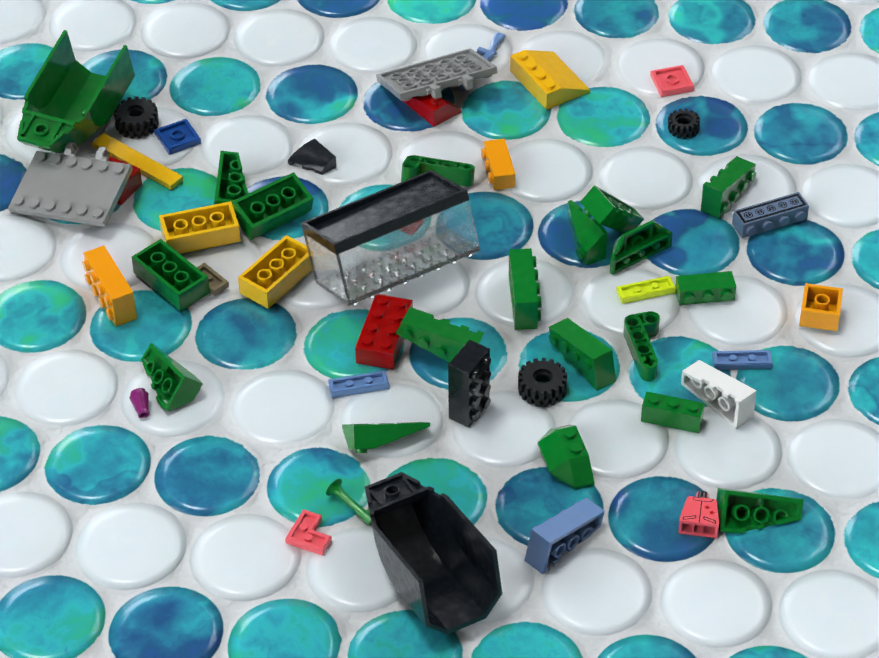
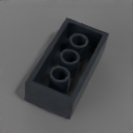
[448,340,491,428]

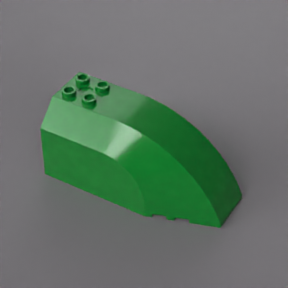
[17,30,135,154]

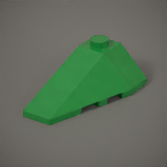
[716,488,804,533]

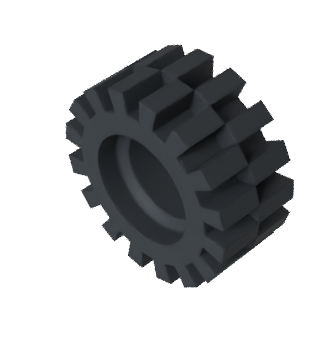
[668,109,700,139]

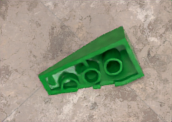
[567,200,607,266]
[141,343,203,412]
[342,422,430,453]

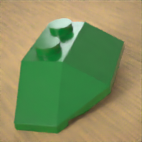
[610,220,673,275]
[537,425,594,490]

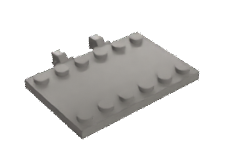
[376,48,498,101]
[8,142,133,227]

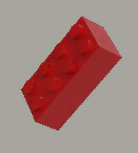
[355,294,413,370]

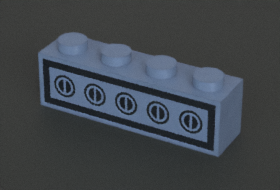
[732,192,809,238]

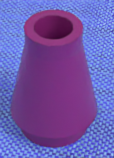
[129,388,150,418]

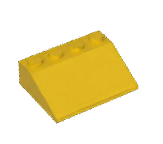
[510,50,590,110]

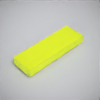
[616,276,676,304]

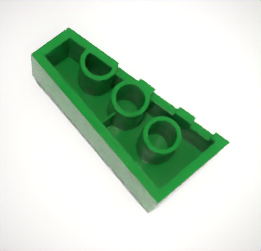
[214,151,248,218]
[701,156,757,219]
[580,185,644,234]
[549,318,616,391]

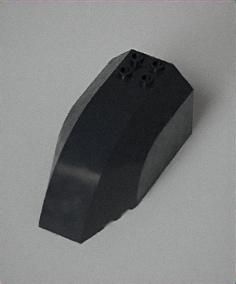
[365,472,503,634]

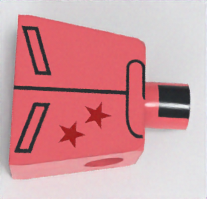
[678,491,719,538]

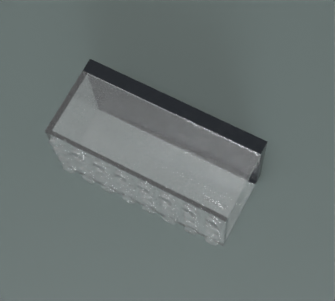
[301,170,480,306]

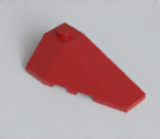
[403,94,461,127]

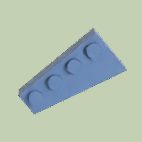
[524,498,605,574]

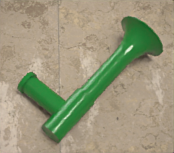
[326,479,372,526]

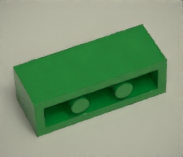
[675,271,736,305]
[641,391,705,433]

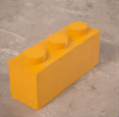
[481,139,516,190]

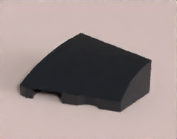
[288,138,336,175]

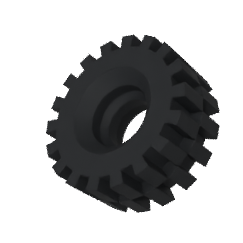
[113,97,159,139]
[518,358,567,407]

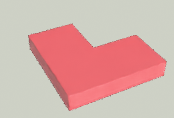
[285,509,332,556]

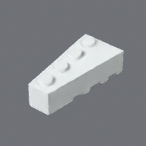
[681,360,757,429]

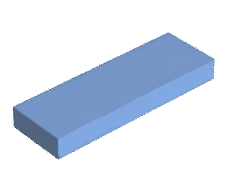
[712,350,773,370]
[328,370,390,398]

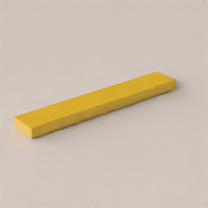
[92,133,183,190]

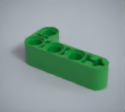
[401,155,475,186]
[623,311,660,381]

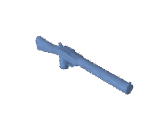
[458,33,506,92]

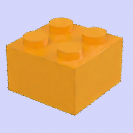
[799,283,843,331]

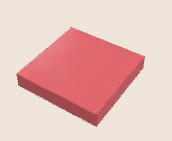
[650,65,694,97]

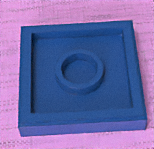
[154,119,201,155]

